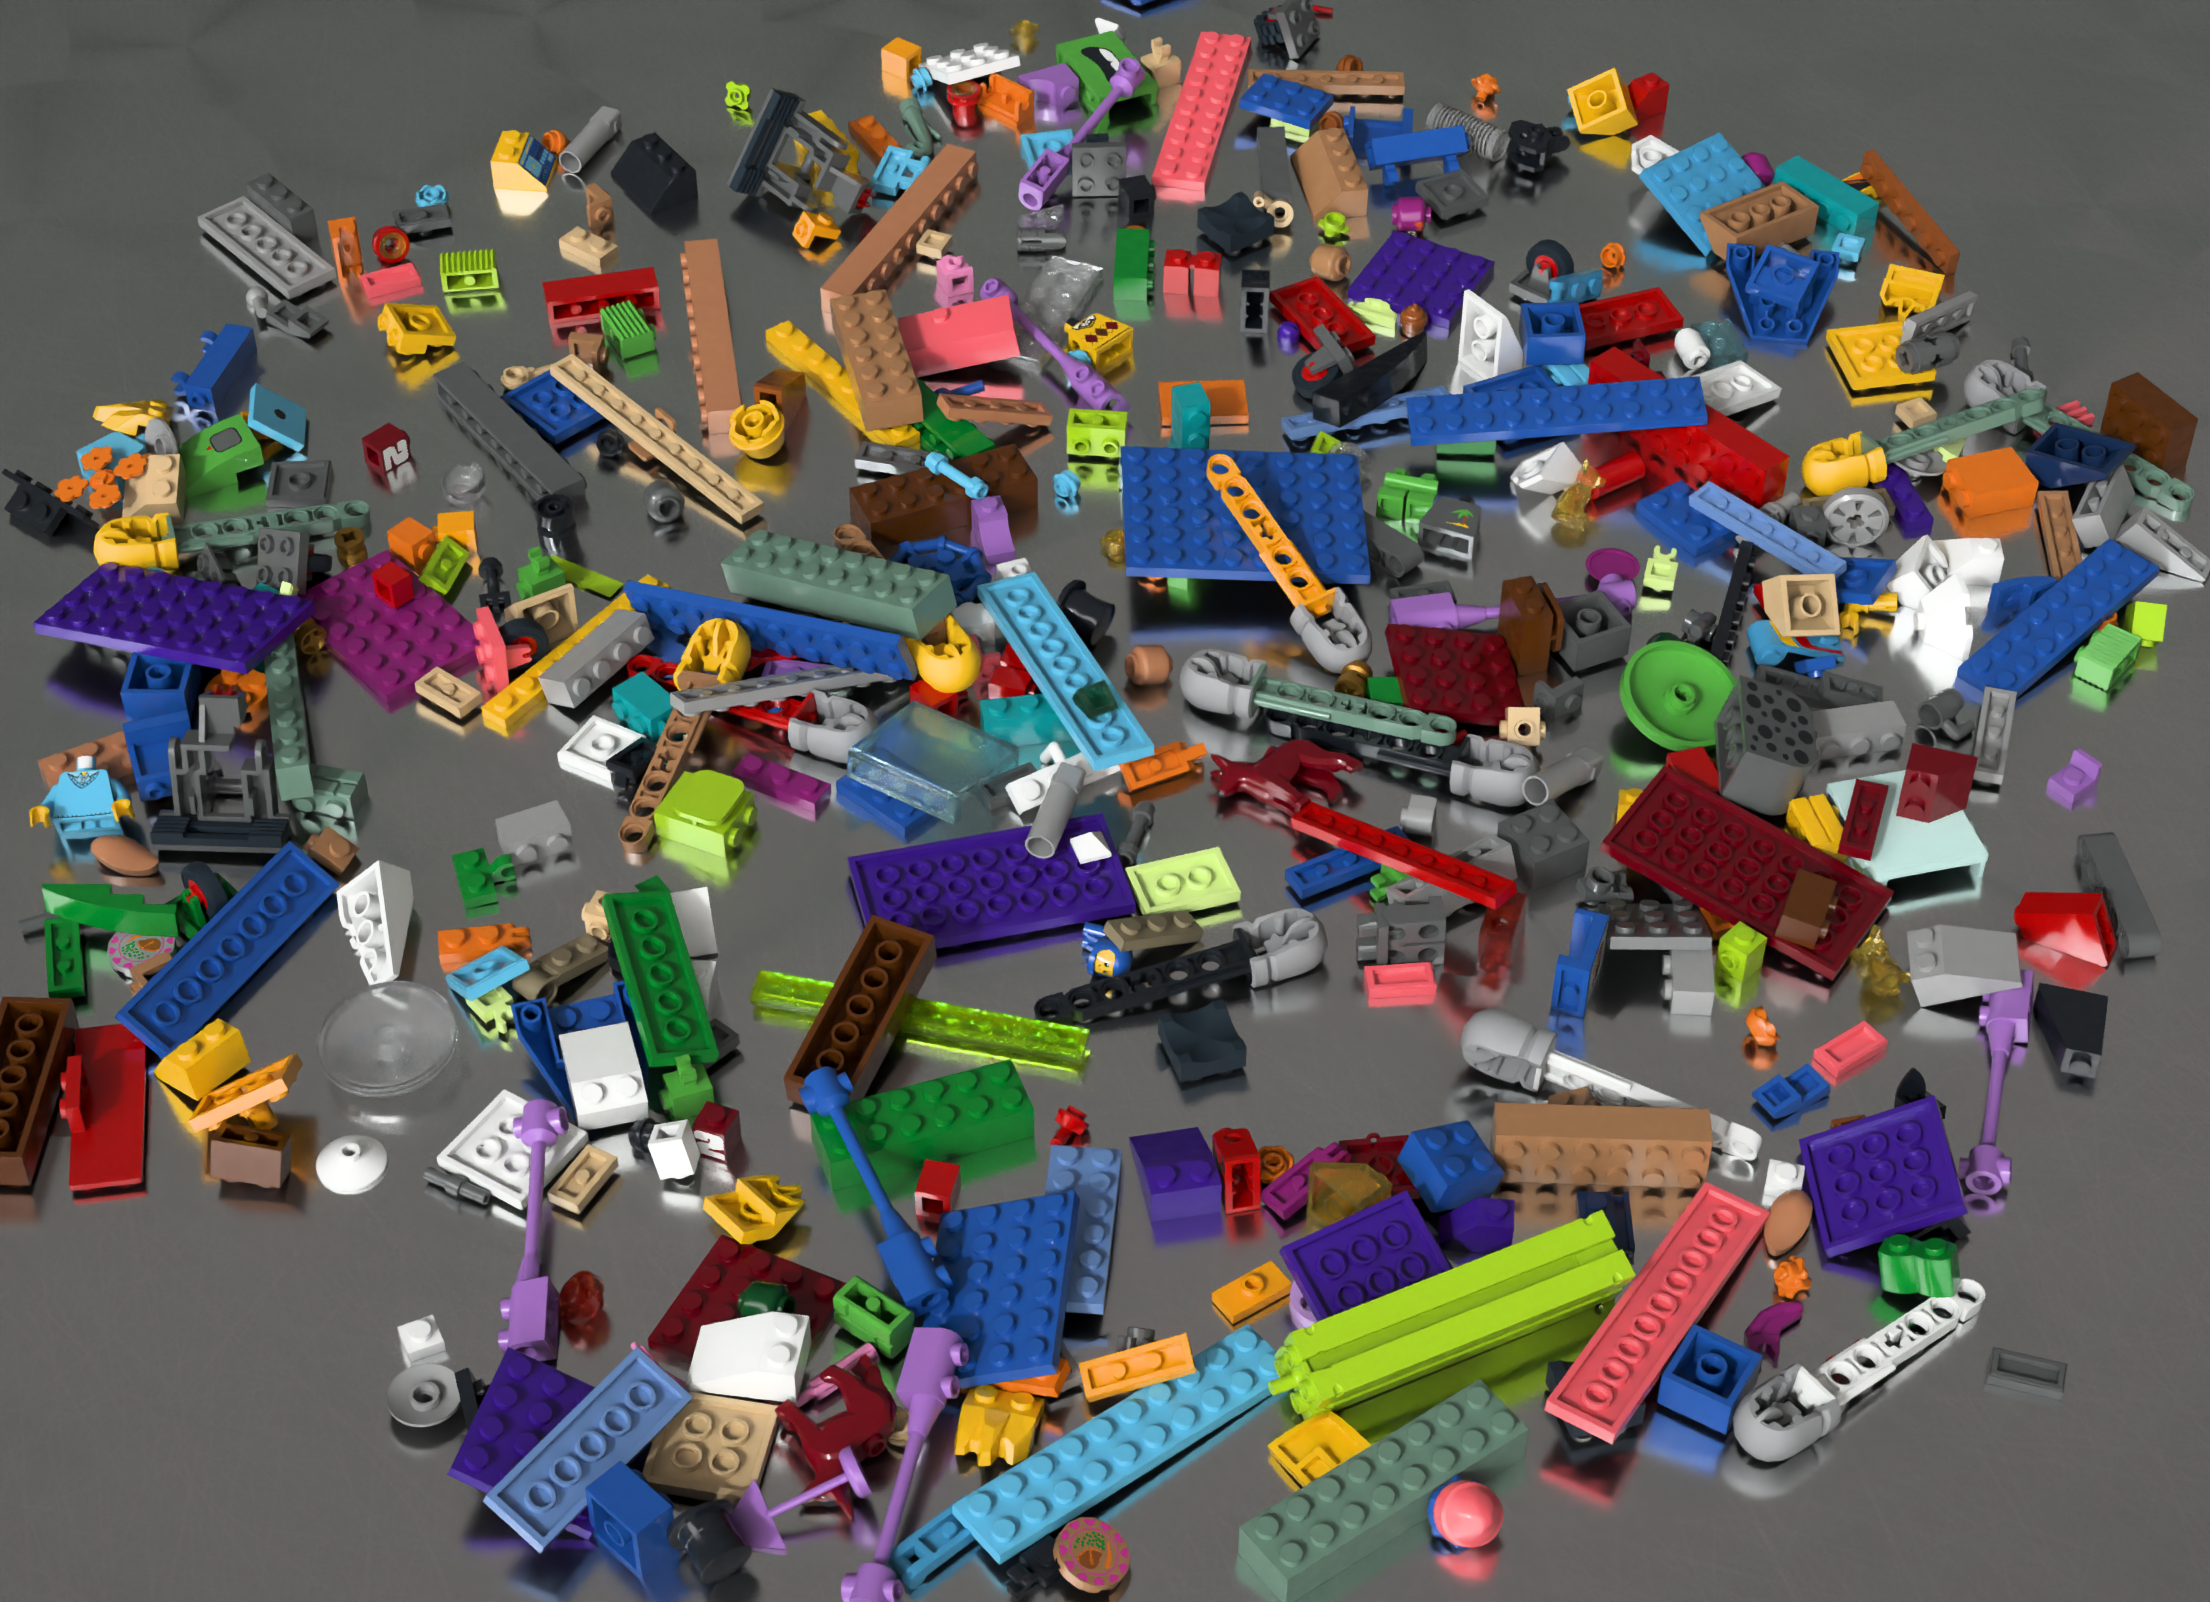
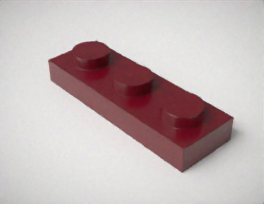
[1837,779,1889,861]

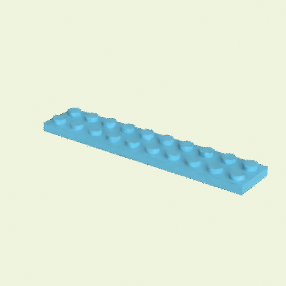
[977,571,1154,771]
[952,1324,1279,1565]

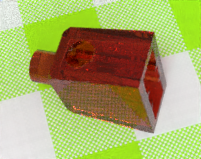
[1478,892,1527,973]

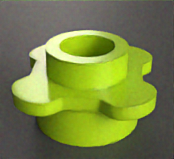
[725,81,751,110]
[1318,212,1350,237]

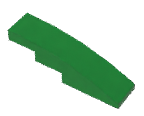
[42,883,180,937]

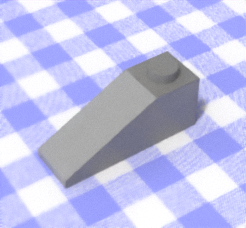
[2114,506,2210,583]

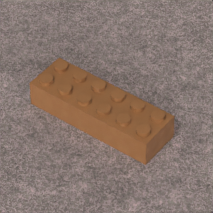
[830,289,924,432]
[1489,1103,1713,1188]

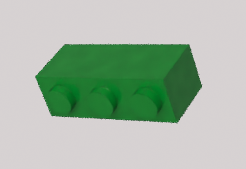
[1113,228,1155,301]

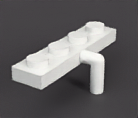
[1005,741,1121,816]

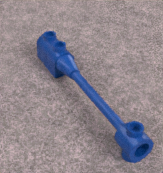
[798,1067,952,1318]

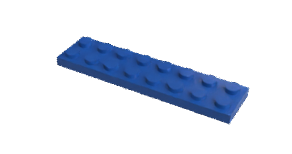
[1957,538,2159,699]
[114,841,340,1059]

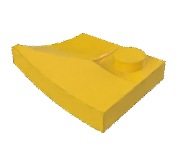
[1267,1411,1371,1487]

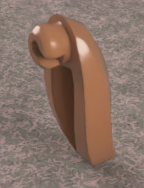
[91,835,159,876]
[1764,1190,1813,1256]

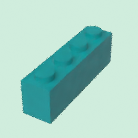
[1773,155,1879,236]
[979,694,1073,749]

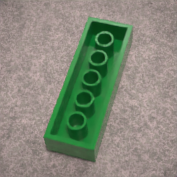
[810,1059,1034,1191]

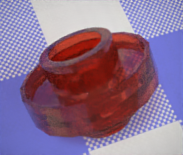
[559,1270,604,1326]

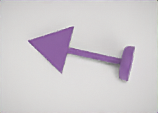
[729,1445,873,1550]

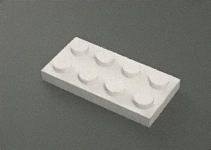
[1691,360,1782,416]

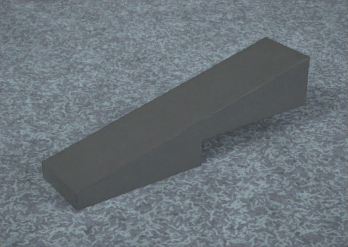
[1752,664,1883,709]

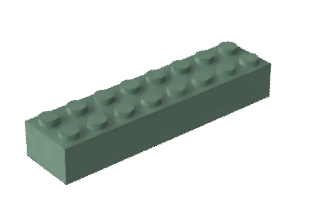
[721,530,957,640]
[1238,1379,1529,1602]

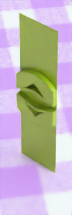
[551,555,624,597]

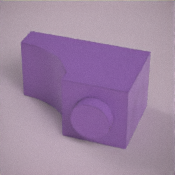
[1018,63,1079,107]
[971,495,1016,565]

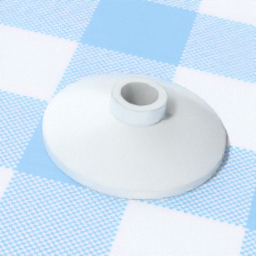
[316,1135,388,1192]

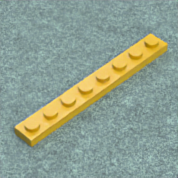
[765,320,920,448]
[481,574,671,729]

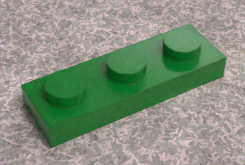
[44,917,85,998]

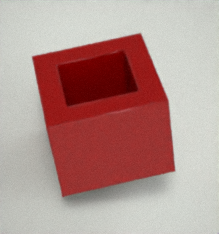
[372,561,414,609]

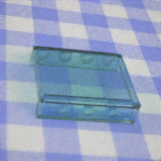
[846,700,1020,825]

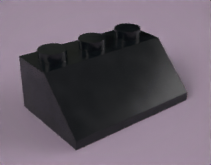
[611,132,698,215]

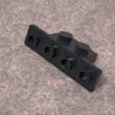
[2,468,100,537]

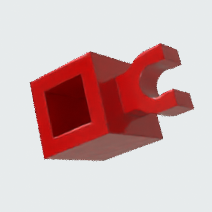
[910,679,968,728]

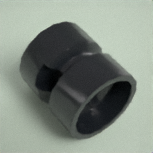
[535,494,578,551]

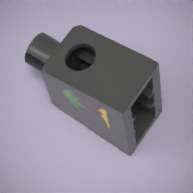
[1418,495,1482,560]

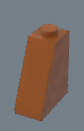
[753,368,806,435]

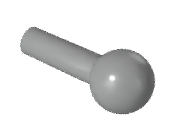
[246,287,269,318]

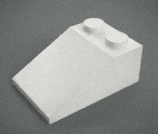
[1458,289,1523,380]
[559,1022,648,1131]
[685,1311,811,1403]

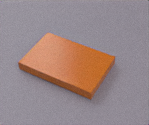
[1158,379,1249,426]

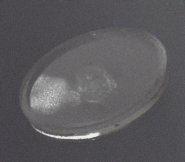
[317,981,458,1098]

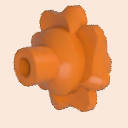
[1470,74,1501,102]
[1773,1255,1812,1299]

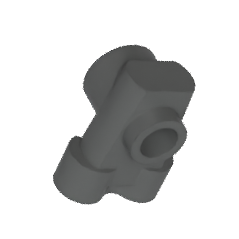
[1681,609,1718,647]
[1576,866,1634,906]

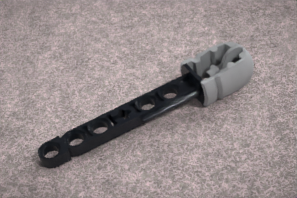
[1265,708,1541,807]
[1034,908,1328,1031]

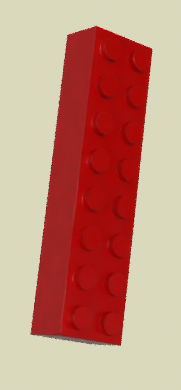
[1588,346,1790,509]

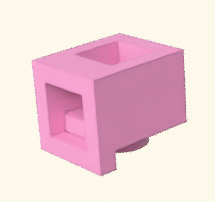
[936,255,974,298]

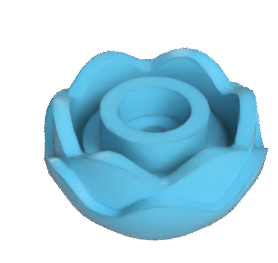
[415,185,449,207]

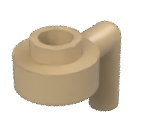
[1253,191,1294,228]

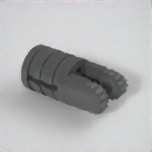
[1017,227,1067,252]

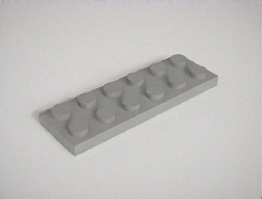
[197,196,336,300]

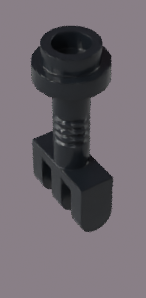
[478,557,511,614]

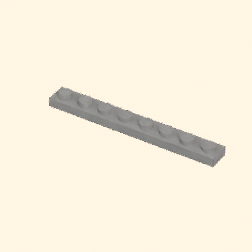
[670,665,897,716]

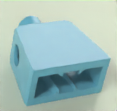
[76,431,147,494]

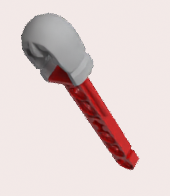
[627,654,879,764]

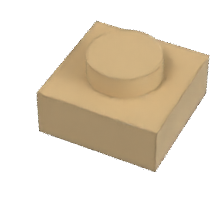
[916,229,953,259]
[1895,397,1937,428]

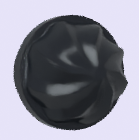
[628,1118,661,1153]

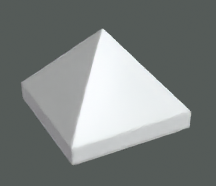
[1095,18,1126,39]
[1070,831,1112,864]

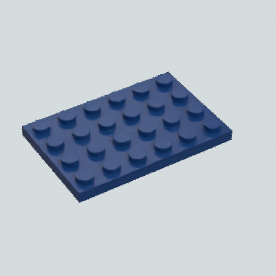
[922,1190,1080,1389]

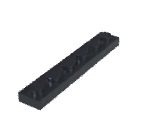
[1710,540,1757,668]

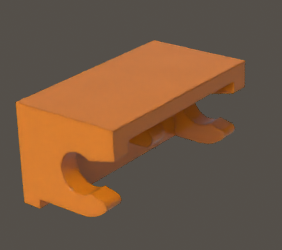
[977,73,1034,127]
[327,216,363,283]

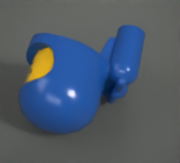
[1081,922,1133,977]

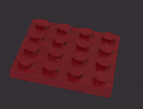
[1385,623,1525,729]
[648,1234,846,1365]

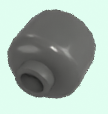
[643,479,685,523]

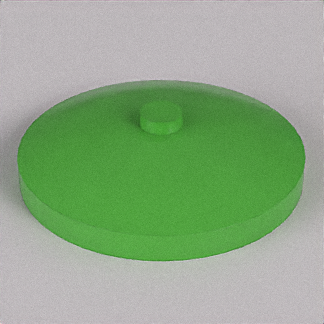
[1619,640,1736,752]

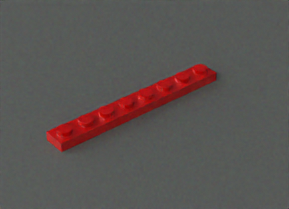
[1291,802,1517,910]

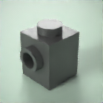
[1788,505,1828,548]

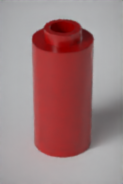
[1579,451,1645,499]

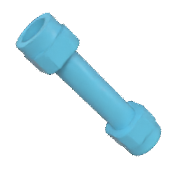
[925,451,989,500]

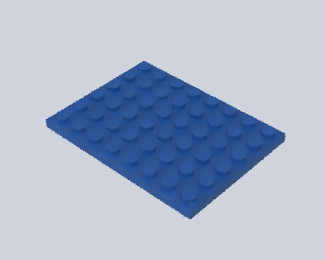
[1120,446,1371,584]

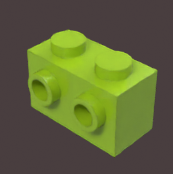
[1067,408,1128,458]

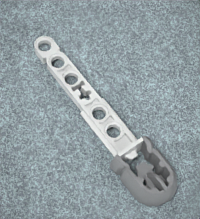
[1460,1008,1763,1160]
[1733,1279,1986,1462]

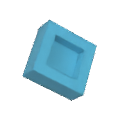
[1832,232,1866,262]

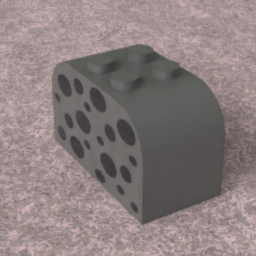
[1714,675,1819,815]

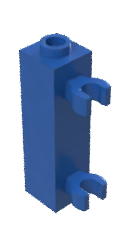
[1365,125,1470,187]
[171,324,257,412]

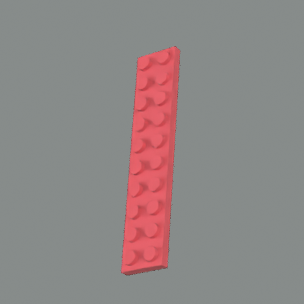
[1152,31,1251,192]
[1544,1181,1771,1445]

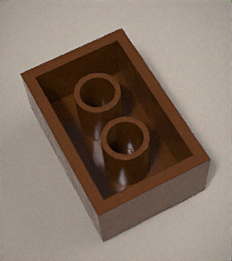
[2100,372,2198,473]

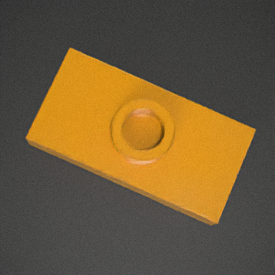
[1212,1260,1292,1324]

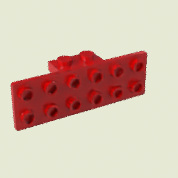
[59,1024,147,1191]

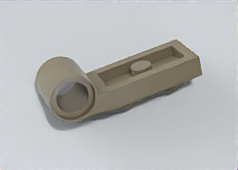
[512,933,608,1006]

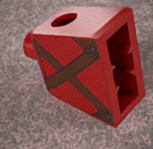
[1212,1128,1261,1214]

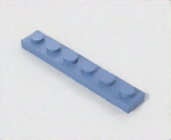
[1281,385,1451,441]
[1689,481,1847,579]

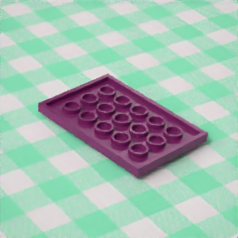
[297,550,480,705]

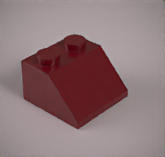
[1896,743,1978,823]

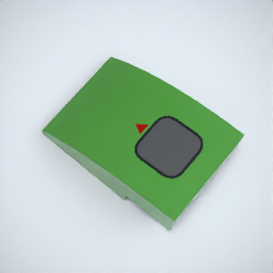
[178,414,264,500]

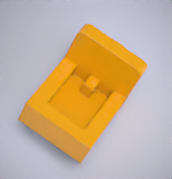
[792,211,841,248]

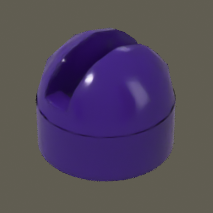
[1277,321,1300,346]

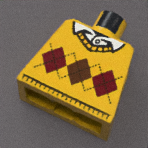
[1064,313,1134,373]

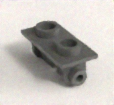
[197,542,241,587]

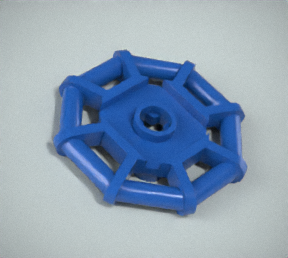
[889,535,992,608]

